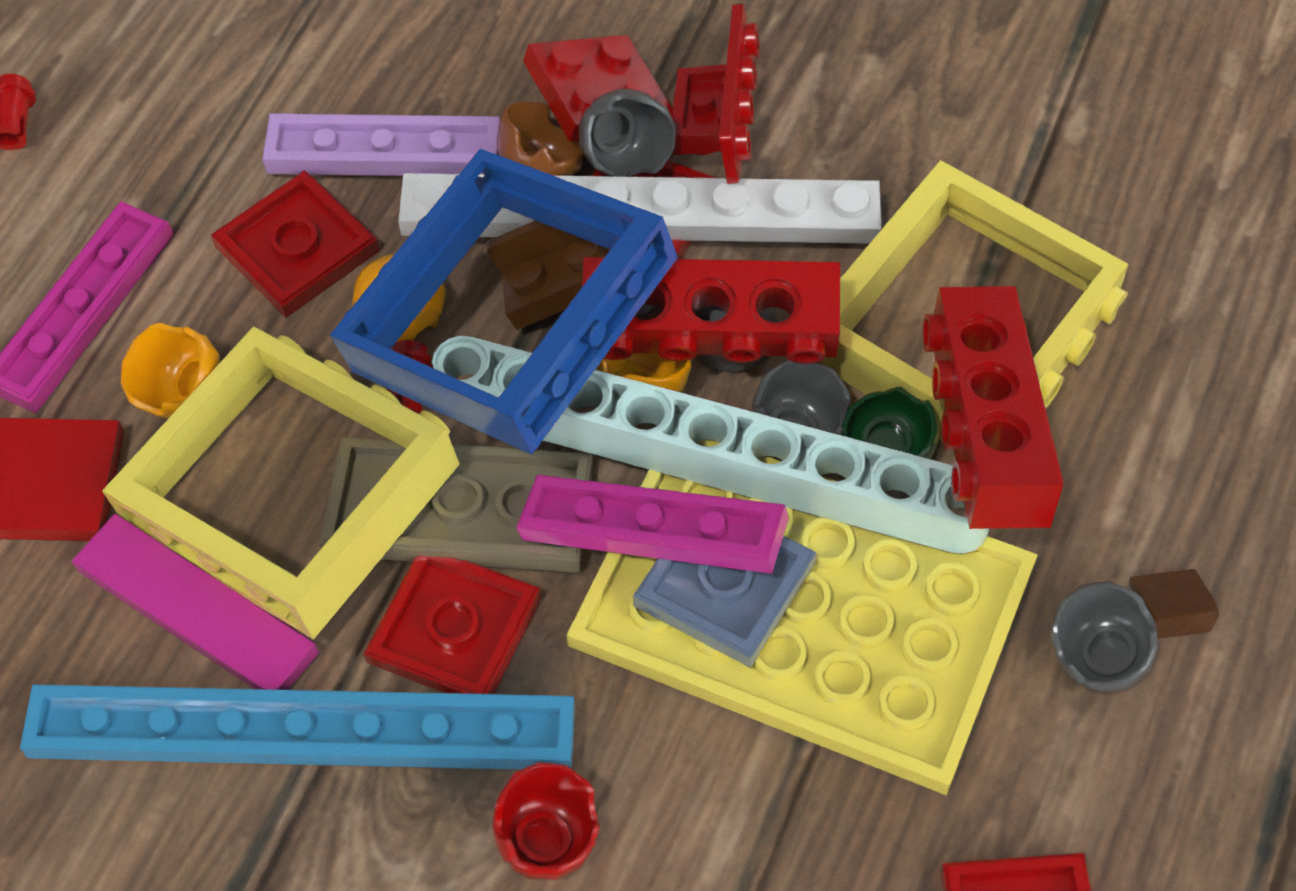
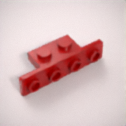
[672,3,760,184]

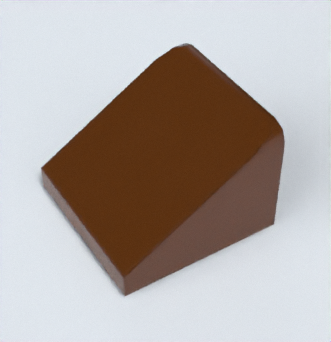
[1129,569,1219,639]

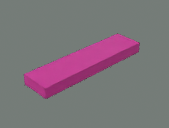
[0,201,173,414]
[516,474,789,574]
[72,514,319,690]

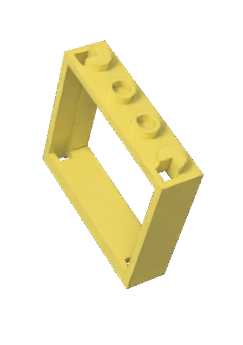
[820,160,1129,440]
[102,326,460,640]

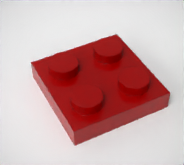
[523,35,673,142]

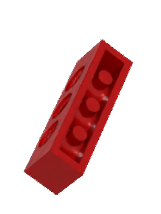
[582,257,840,364]
[922,286,1064,529]

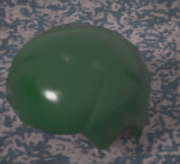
[841,386,938,459]

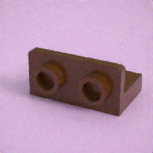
[487,220,610,330]

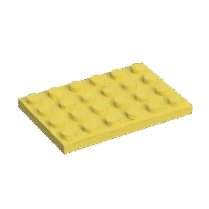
[567,439,1038,796]

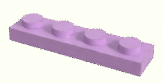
[262,114,500,176]

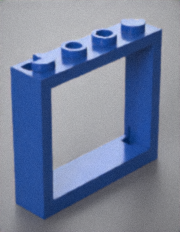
[330,148,678,455]

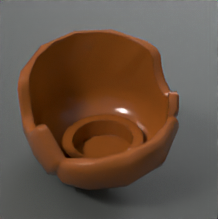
[497,101,584,176]

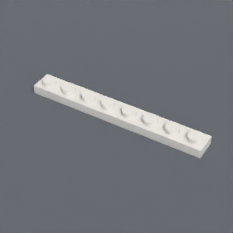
[398,173,881,243]

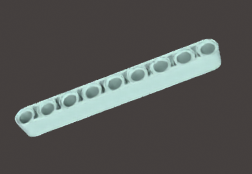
[432,336,989,554]

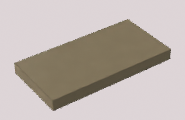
[319,437,593,573]

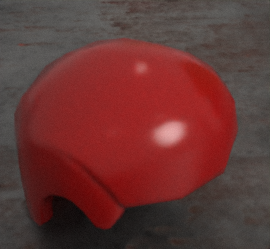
[492,762,600,880]

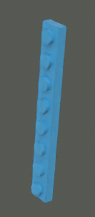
[20,685,575,769]

